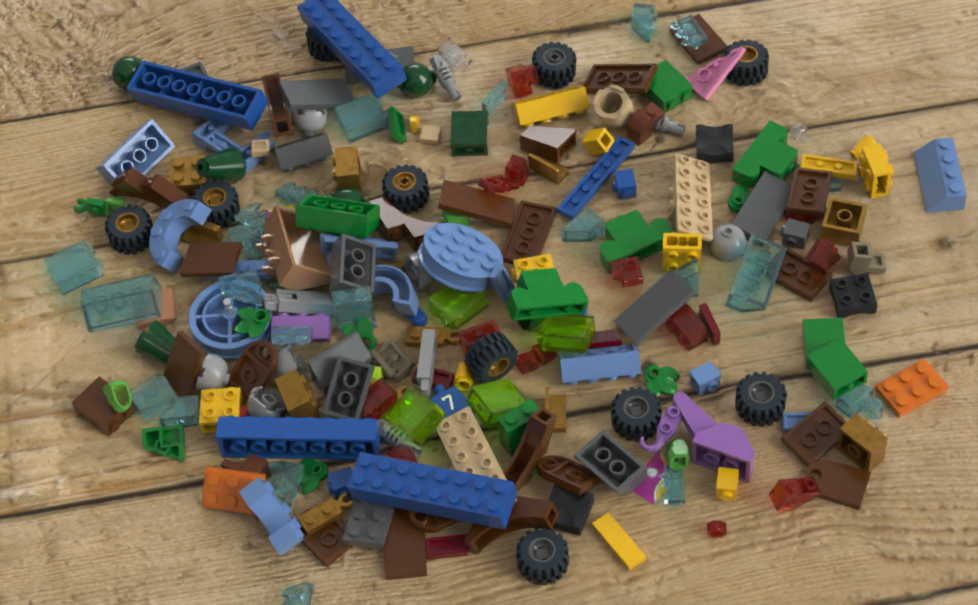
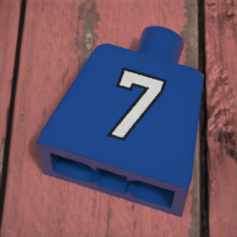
[431,384,475,422]

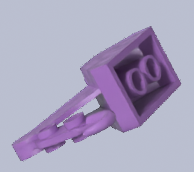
[639,392,755,483]

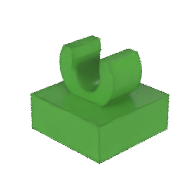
[105,197,125,216]

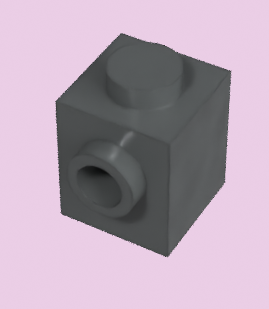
[780,218,810,250]

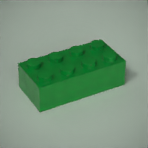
[296,194,380,239]

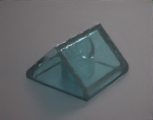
[130,373,179,421]

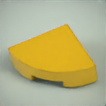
[410,115,420,133]

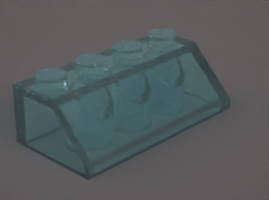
[724,234,787,313]
[81,273,161,333]

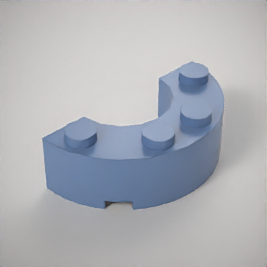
[149,199,212,274]
[347,265,419,317]
[239,477,304,555]

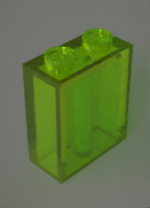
[428,286,489,330]
[537,315,596,354]
[466,378,527,428]
[385,386,447,445]

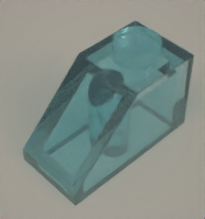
[561,207,604,243]
[675,259,699,297]
[159,395,200,427]
[663,469,685,506]

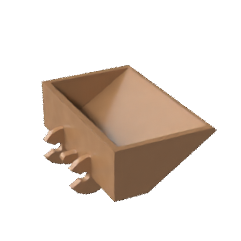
[256,206,330,290]

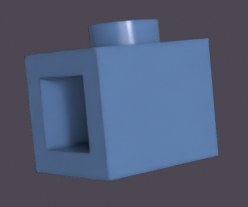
[689,361,721,396]

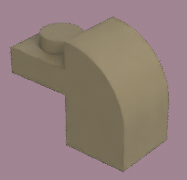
[847,241,886,275]

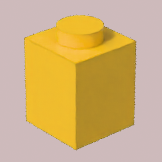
[581,127,615,156]
[716,467,739,501]

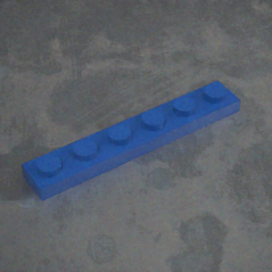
[557,136,635,221]

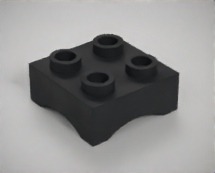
[696,124,734,162]
[829,273,877,318]
[548,484,594,536]

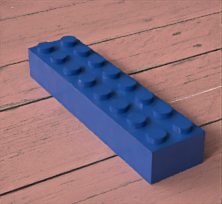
[297,0,407,99]
[126,61,268,131]
[215,415,382,460]
[346,452,518,529]

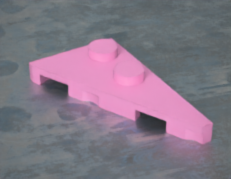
[685,46,746,100]

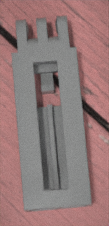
[262,289,336,315]
[417,329,437,402]

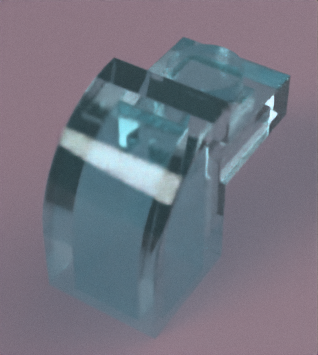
[228,225,264,261]
[836,384,884,421]

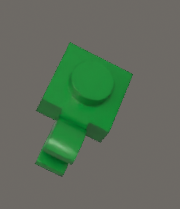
[73,198,106,217]

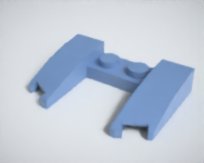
[192,120,275,175]

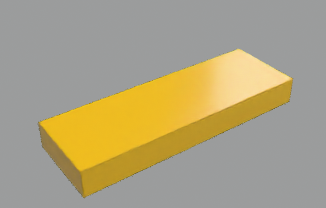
[800,154,858,180]
[592,512,646,571]

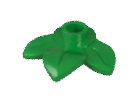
[728,185,752,212]
[234,307,271,338]
[343,316,377,351]
[644,365,680,397]
[290,458,329,495]

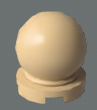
[593,85,634,128]

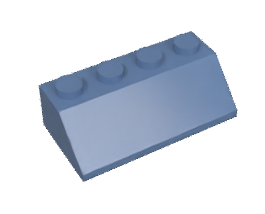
[96,119,175,184]
[914,138,967,213]
[558,343,641,385]

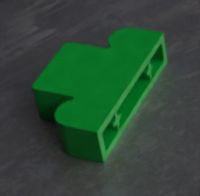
[732,121,798,188]
[600,210,675,274]
[507,268,589,321]

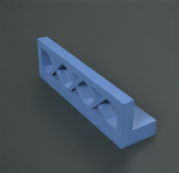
[319,233,398,260]

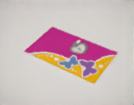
[633,451,682,504]

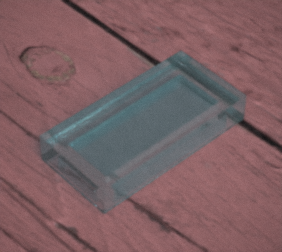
[481,79,508,116]

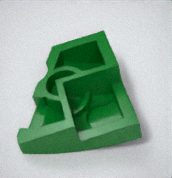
[141,424,185,462]

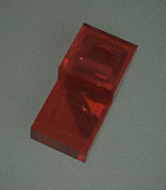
[515,341,558,375]

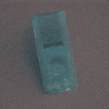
[631,3,658,43]

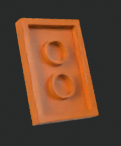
[875,358,949,418]
[202,466,266,515]

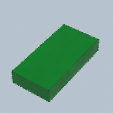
[387,106,407,144]

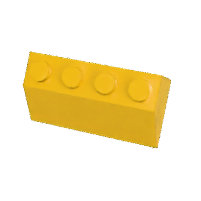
[510,85,590,128]

